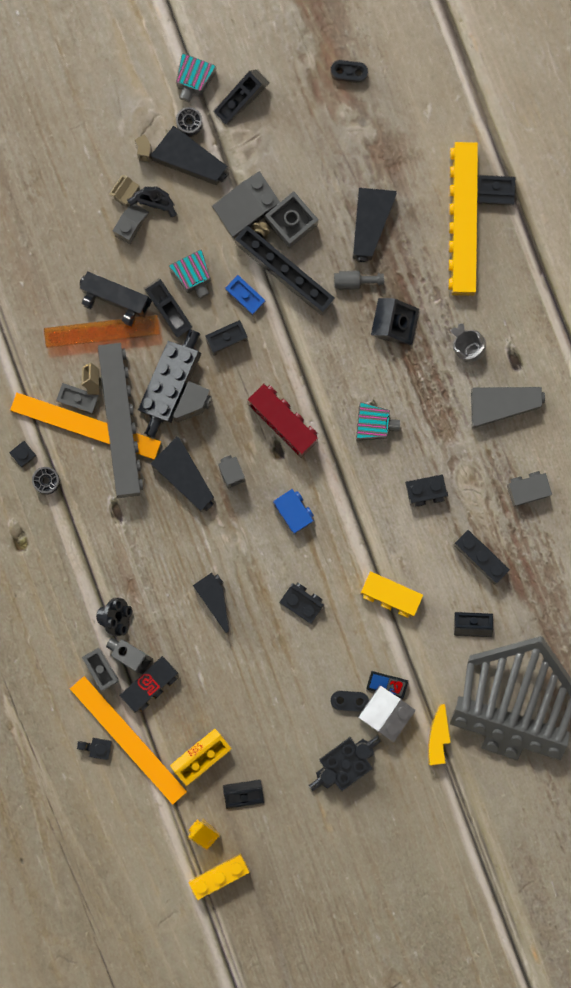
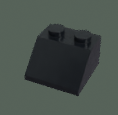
[371,298,419,345]

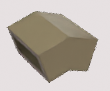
[135,134,152,162]
[109,175,140,207]
[82,362,100,395]

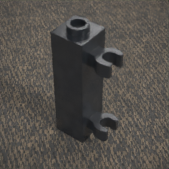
[80,271,152,326]

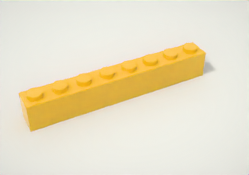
[448,142,478,296]

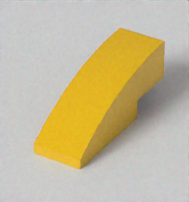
[428,704,450,765]

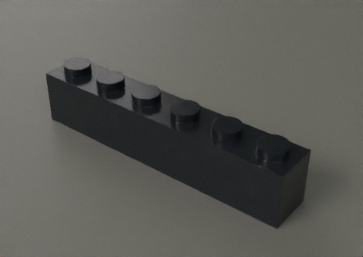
[235,225,335,316]

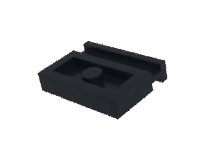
[477,175,516,206]

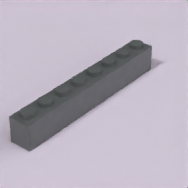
[98,343,143,498]

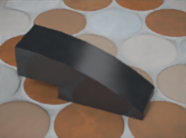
[143,278,193,338]

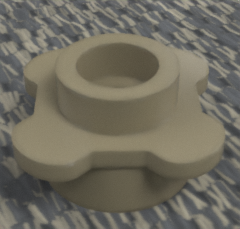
[252,221,271,240]

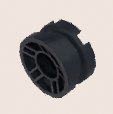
[176,107,203,137]
[32,467,60,495]

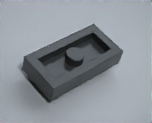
[56,383,99,414]

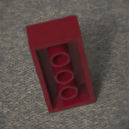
[247,384,318,458]

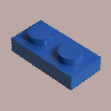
[225,275,266,315]

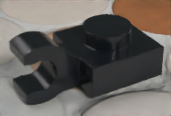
[77,737,112,760]

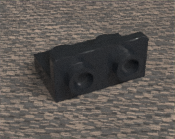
[405,474,448,507]
[279,582,324,624]

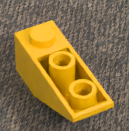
[188,819,220,850]

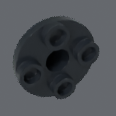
[96,598,133,636]

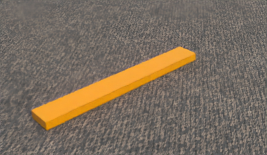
[10,392,161,460]
[70,676,187,805]

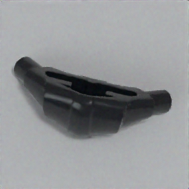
[127,186,177,218]

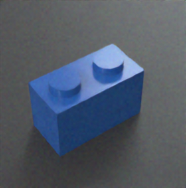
[273,489,314,534]

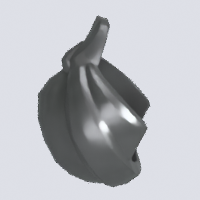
[451,323,486,362]

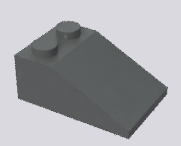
[212,171,280,238]

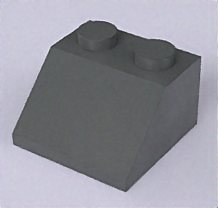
[173,381,213,423]

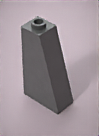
[471,387,545,428]

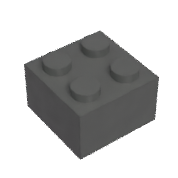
[265,191,319,249]

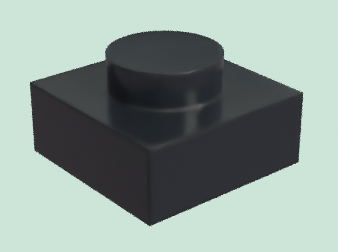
[9,441,36,468]

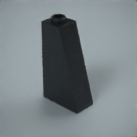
[150,126,228,186]
[352,188,397,262]
[150,436,214,512]

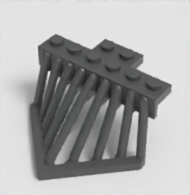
[449,636,571,761]

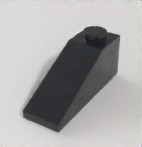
[213,69,270,125]
[193,572,229,633]

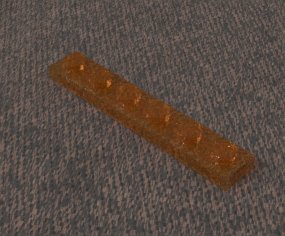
[44,315,160,348]

